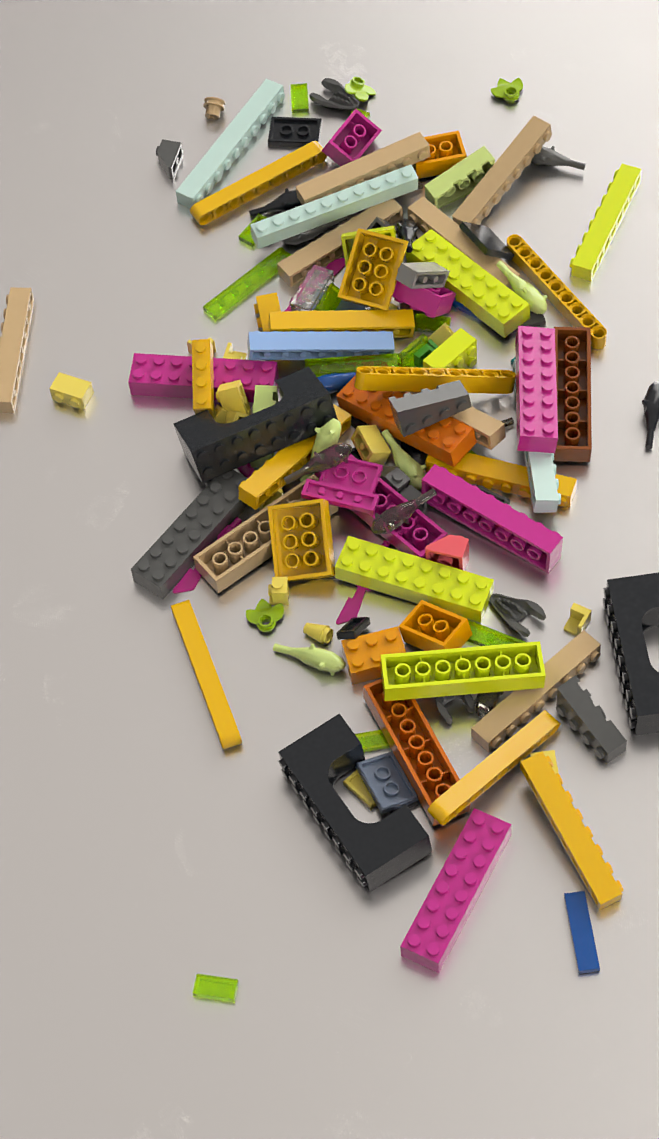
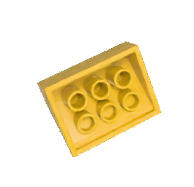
[337,228,409,311]
[267,499,335,581]

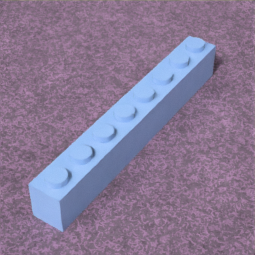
[247,331,395,360]

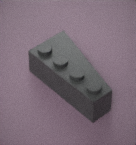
[388,380,472,437]
[556,675,627,763]

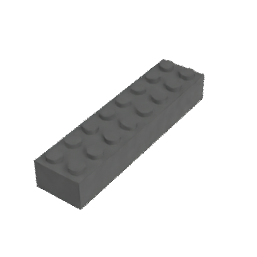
[131,470,248,599]

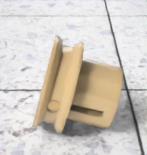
[203,97,226,120]

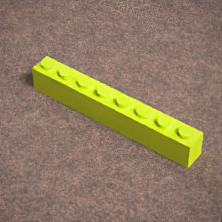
[569,163,642,281]

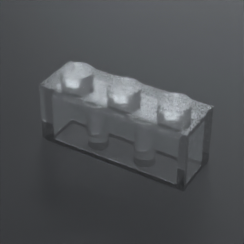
[290,265,334,311]

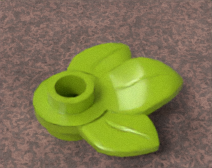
[345,76,376,102]
[491,78,523,102]
[246,599,284,632]

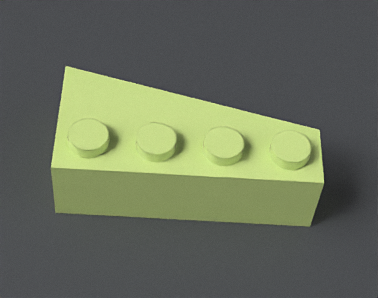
[424,146,495,209]
[250,385,279,467]

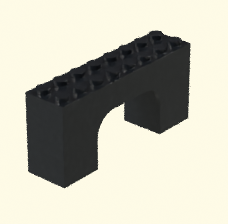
[173,367,338,483]
[603,572,659,736]
[278,713,432,892]

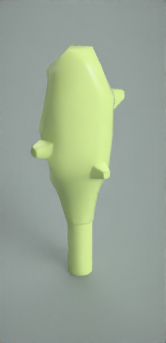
[496,261,548,314]
[300,418,341,482]
[381,429,427,490]
[273,643,346,676]

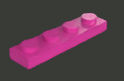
[301,479,380,515]

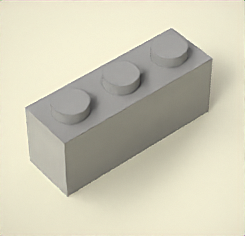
[395,262,450,289]

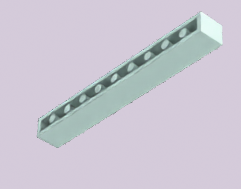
[176,79,285,208]
[251,164,418,249]
[512,359,561,513]

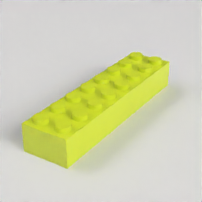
[406,229,530,338]
[335,536,494,623]
[380,641,546,701]

